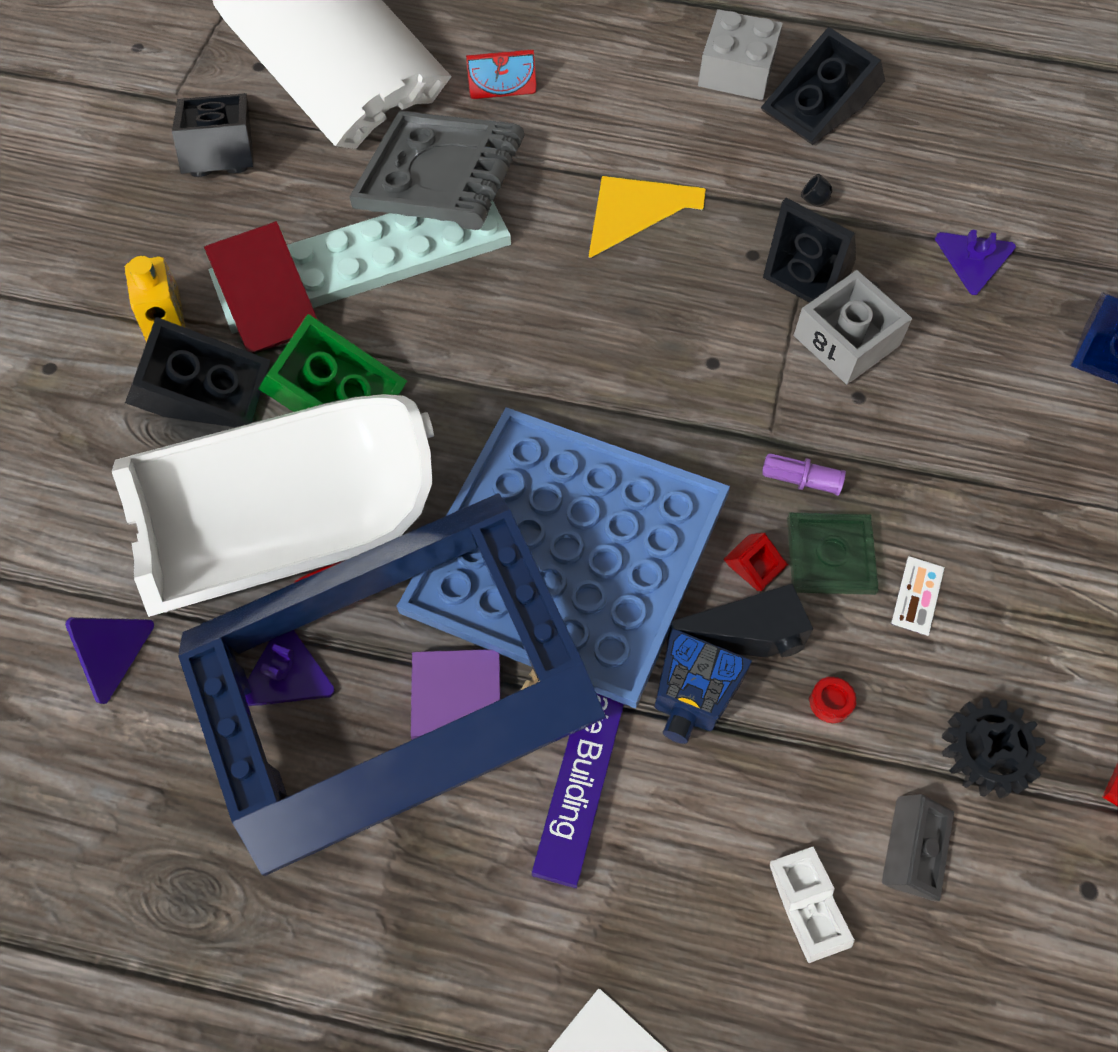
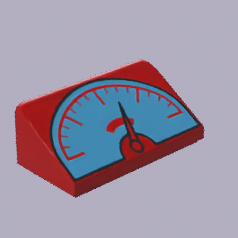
[466,50,536,99]

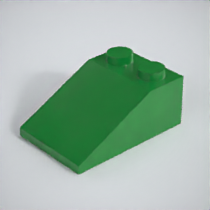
[258,314,407,412]

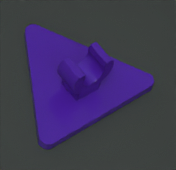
[935,230,1016,295]
[65,617,154,704]
[245,630,335,706]

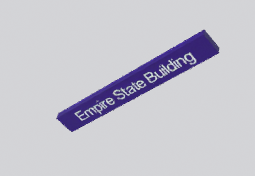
[532,693,624,889]

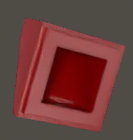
[724,533,788,591]

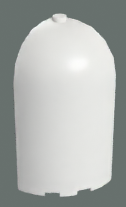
[212,0,452,149]
[112,394,434,617]

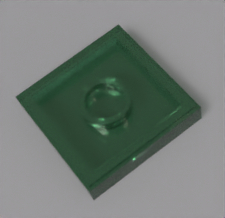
[787,512,879,595]

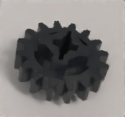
[942,697,1047,799]

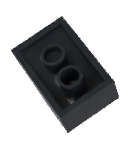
[761,27,885,145]
[172,93,253,177]
[763,198,856,303]
[125,317,271,428]

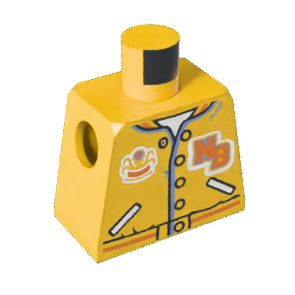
[124,256,185,341]

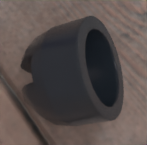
[801,174,832,206]

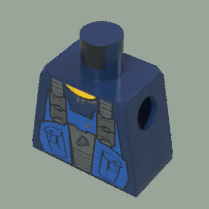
[654,629,752,744]

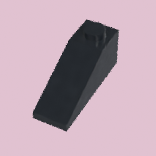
[668,584,813,658]

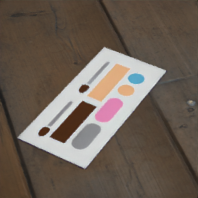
[891,556,945,636]

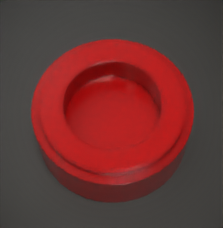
[809,677,856,723]

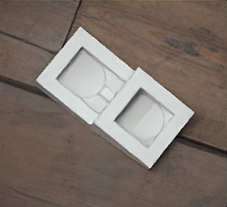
[770,847,854,963]

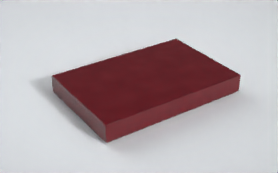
[204,221,318,354]

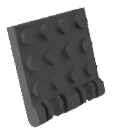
[349,111,525,230]

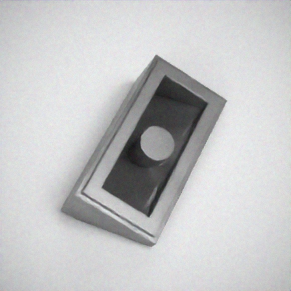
[882,794,954,901]

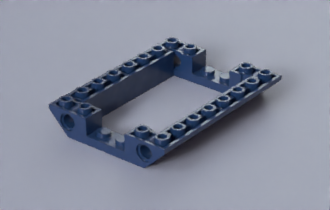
[178,493,606,876]

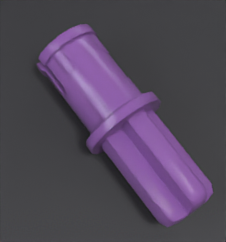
[762,454,846,496]

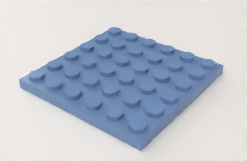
[397,407,730,709]

